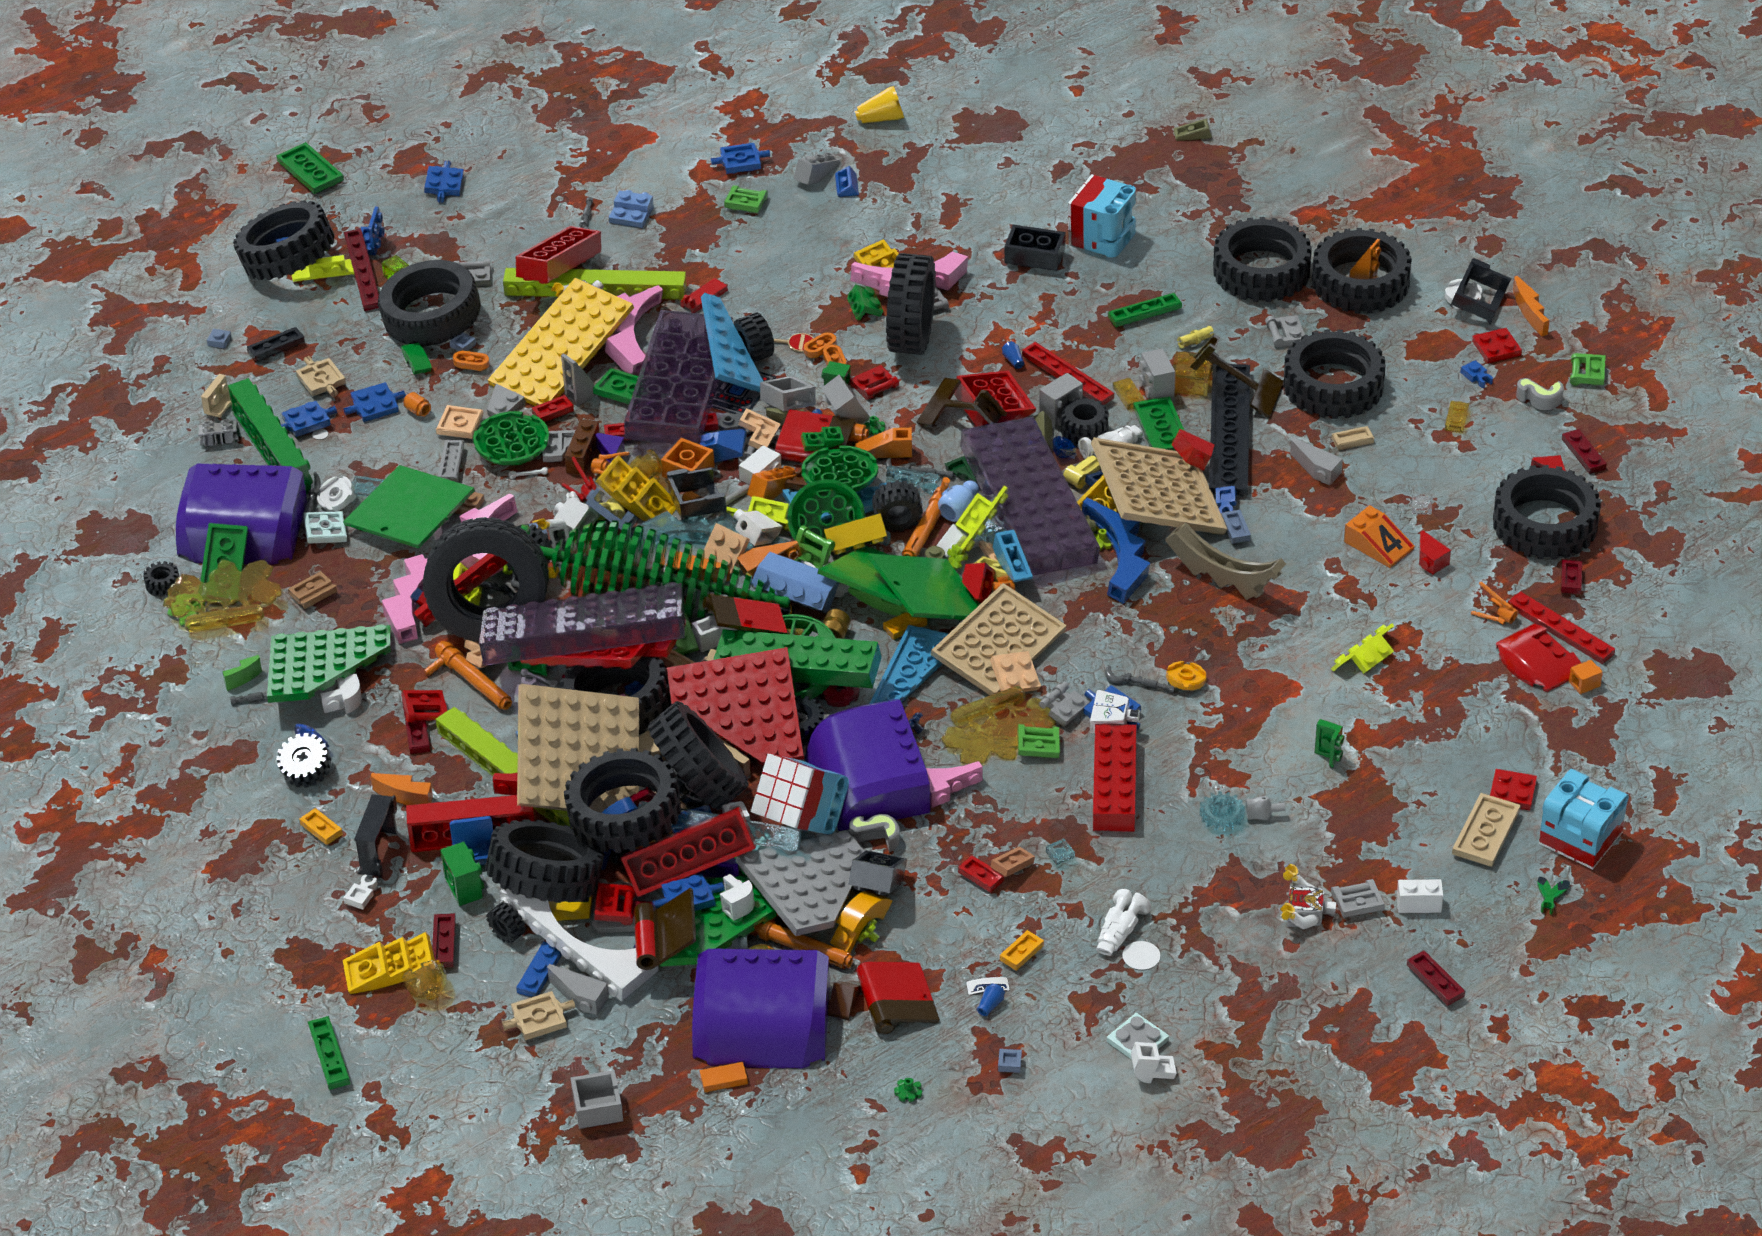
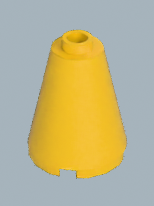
[855,86,904,123]

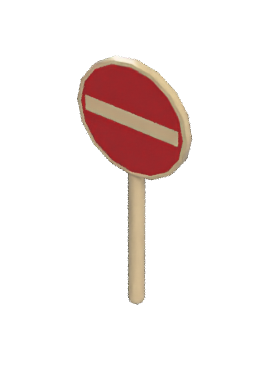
[774,333,813,352]

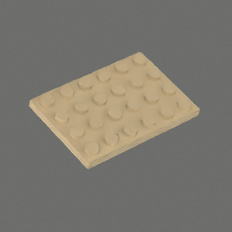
[931,583,1067,698]

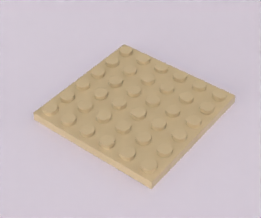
[1091,437,1227,535]
[517,684,639,813]

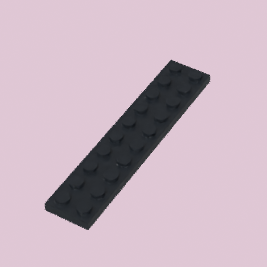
[1209,363,1250,495]

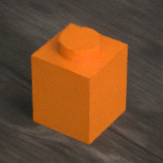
[1569,660,1603,694]

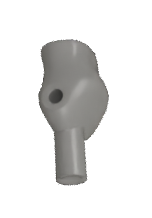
[1246,796,1285,821]

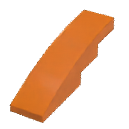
[1513,276,1550,337]

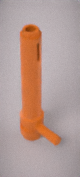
[902,477,950,557]
[424,641,512,710]
[750,912,853,969]

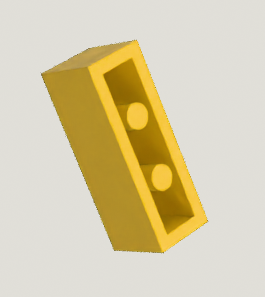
[824,513,887,555]

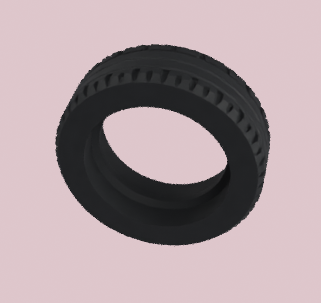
[378,260,481,346]

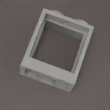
[760,376,816,411]

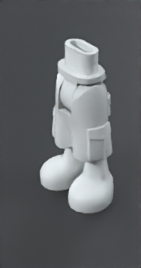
[1078,425,1143,459]
[1096,889,1152,956]

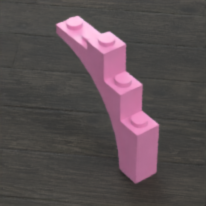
[850,252,968,297]
[605,285,663,376]
[459,494,518,577]
[382,554,454,644]
[926,761,983,808]

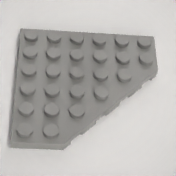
[736,831,865,936]

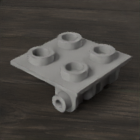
[198,419,238,446]

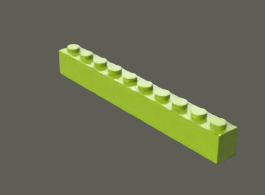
[503,268,687,299]
[436,707,572,829]

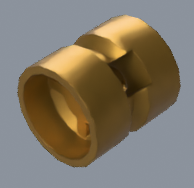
[818,609,851,639]

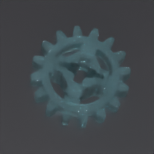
[1199,791,1245,831]

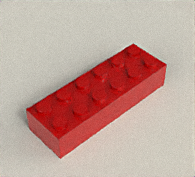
[515,226,601,284]
[1093,724,1136,832]
[406,795,535,852]
[621,807,757,897]

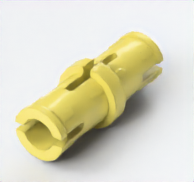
[1177,326,1214,348]

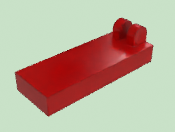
[680,278,728,314]

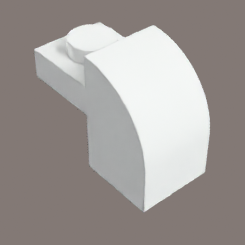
[320,674,362,714]
[720,874,755,920]
[1131,1042,1176,1084]

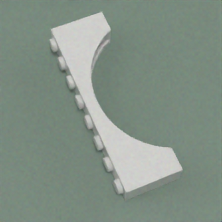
[500,888,658,1001]

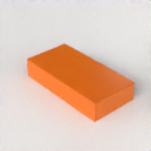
[699,1062,748,1093]

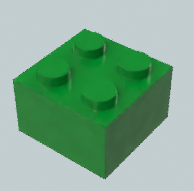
[440,842,484,906]

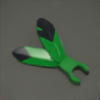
[1537,877,1570,915]

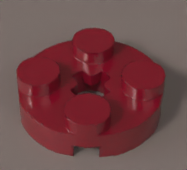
[820,685,860,707]

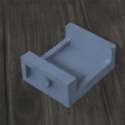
[586,488,639,530]

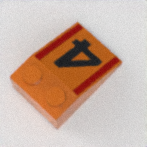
[1344,505,1415,568]

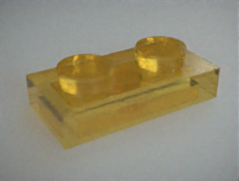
[1113,378,1145,410]
[1445,401,1470,433]

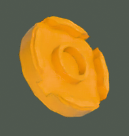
[1166,661,1206,690]

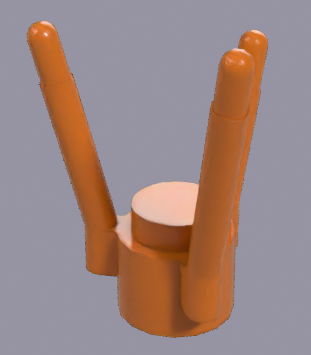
[591,451,630,474]
[1471,582,1518,625]

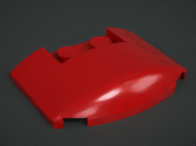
[1496,624,1581,692]

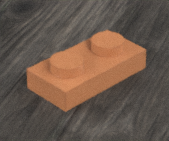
[991,846,1035,877]

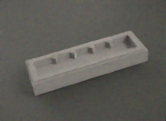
[438,440,464,482]

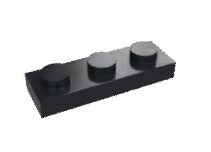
[247,327,305,362]

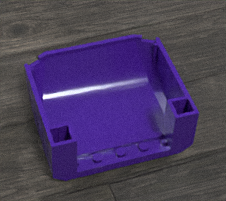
[176,463,307,565]
[804,699,930,831]
[692,949,830,1068]

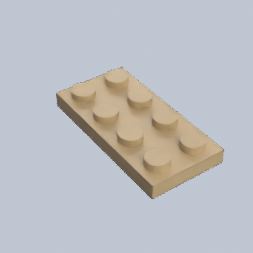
[1452,793,1521,867]

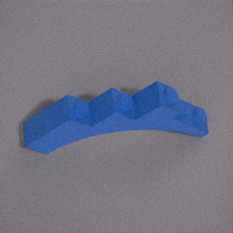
[1081,497,1150,604]

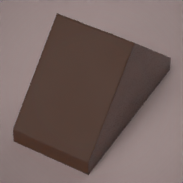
[828,981,862,1020]

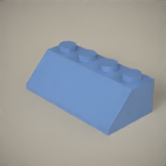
[751,552,840,614]

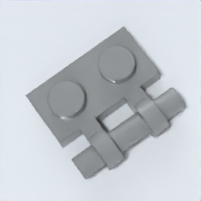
[1039,682,1090,727]

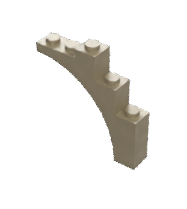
[1165,523,1286,600]

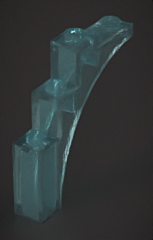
[630,511,755,554]

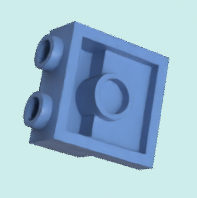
[609,190,654,228]

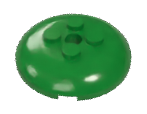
[473,411,549,466]
[802,446,879,492]
[788,479,865,556]

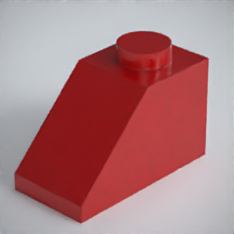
[1172,429,1214,471]
[1419,530,1451,575]
[962,563,995,603]

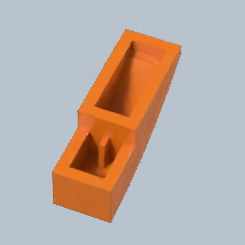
[371,773,433,805]

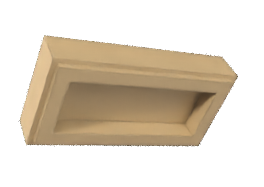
[1331,426,1374,450]

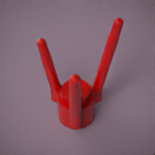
[562,457,597,502]

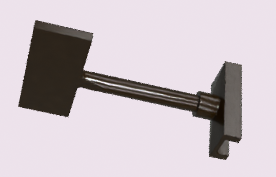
[1190,334,1283,418]
[916,378,1007,428]

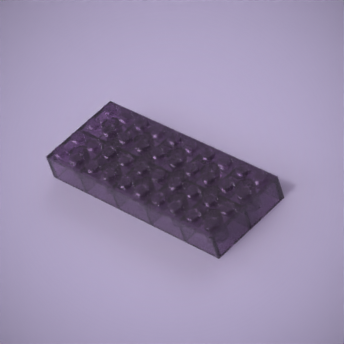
[624,310,733,445]
[960,417,1100,576]
[479,582,685,666]

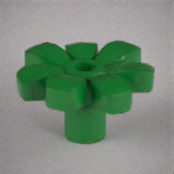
[863,416,885,436]
[894,1078,922,1102]

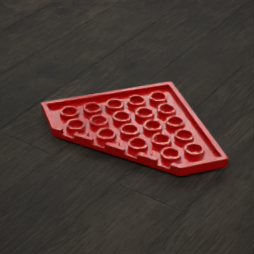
[667,647,804,766]

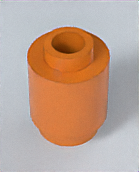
[404,392,431,417]
[848,423,869,443]

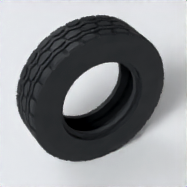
[423,517,549,643]

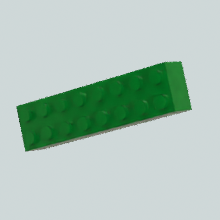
[228,378,313,494]
[713,629,882,689]

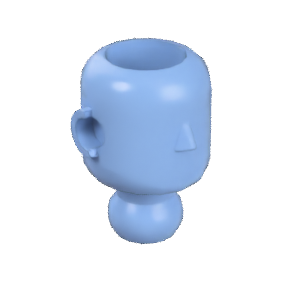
[938,480,979,522]

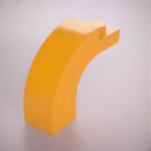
[830,890,892,953]

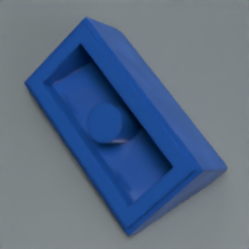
[835,166,859,197]

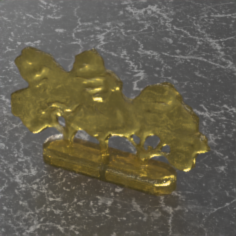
[163,559,282,632]
[941,686,1056,765]

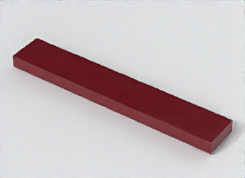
[344,228,379,311]

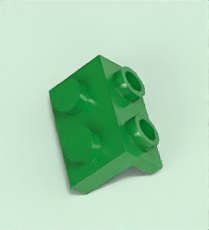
[847,284,884,320]
[1314,719,1345,768]

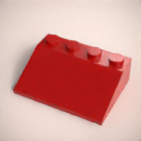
[954,370,1036,434]

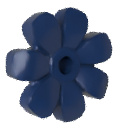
[908,712,924,734]

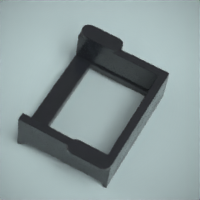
[1450,258,1511,325]
[667,467,727,521]
[354,794,397,878]

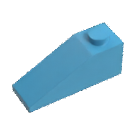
[992,530,1033,582]

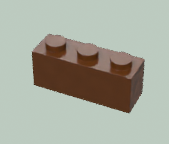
[565,419,600,475]

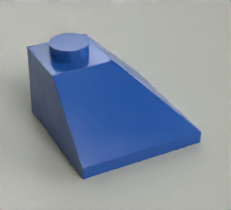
[700,429,747,463]

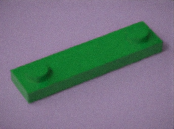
[1108,293,1182,327]
[308,1016,350,1090]

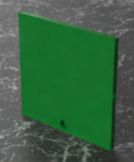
[343,465,475,549]
[817,545,904,607]
[867,554,981,620]

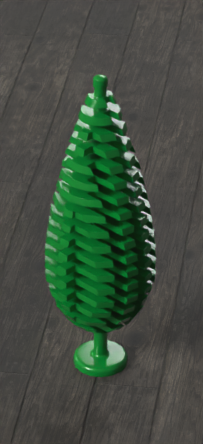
[513,520,790,618]

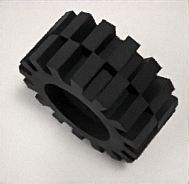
[143,561,181,596]
[486,902,526,944]

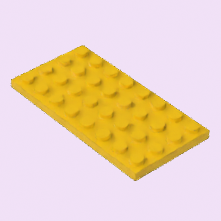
[488,278,634,406]

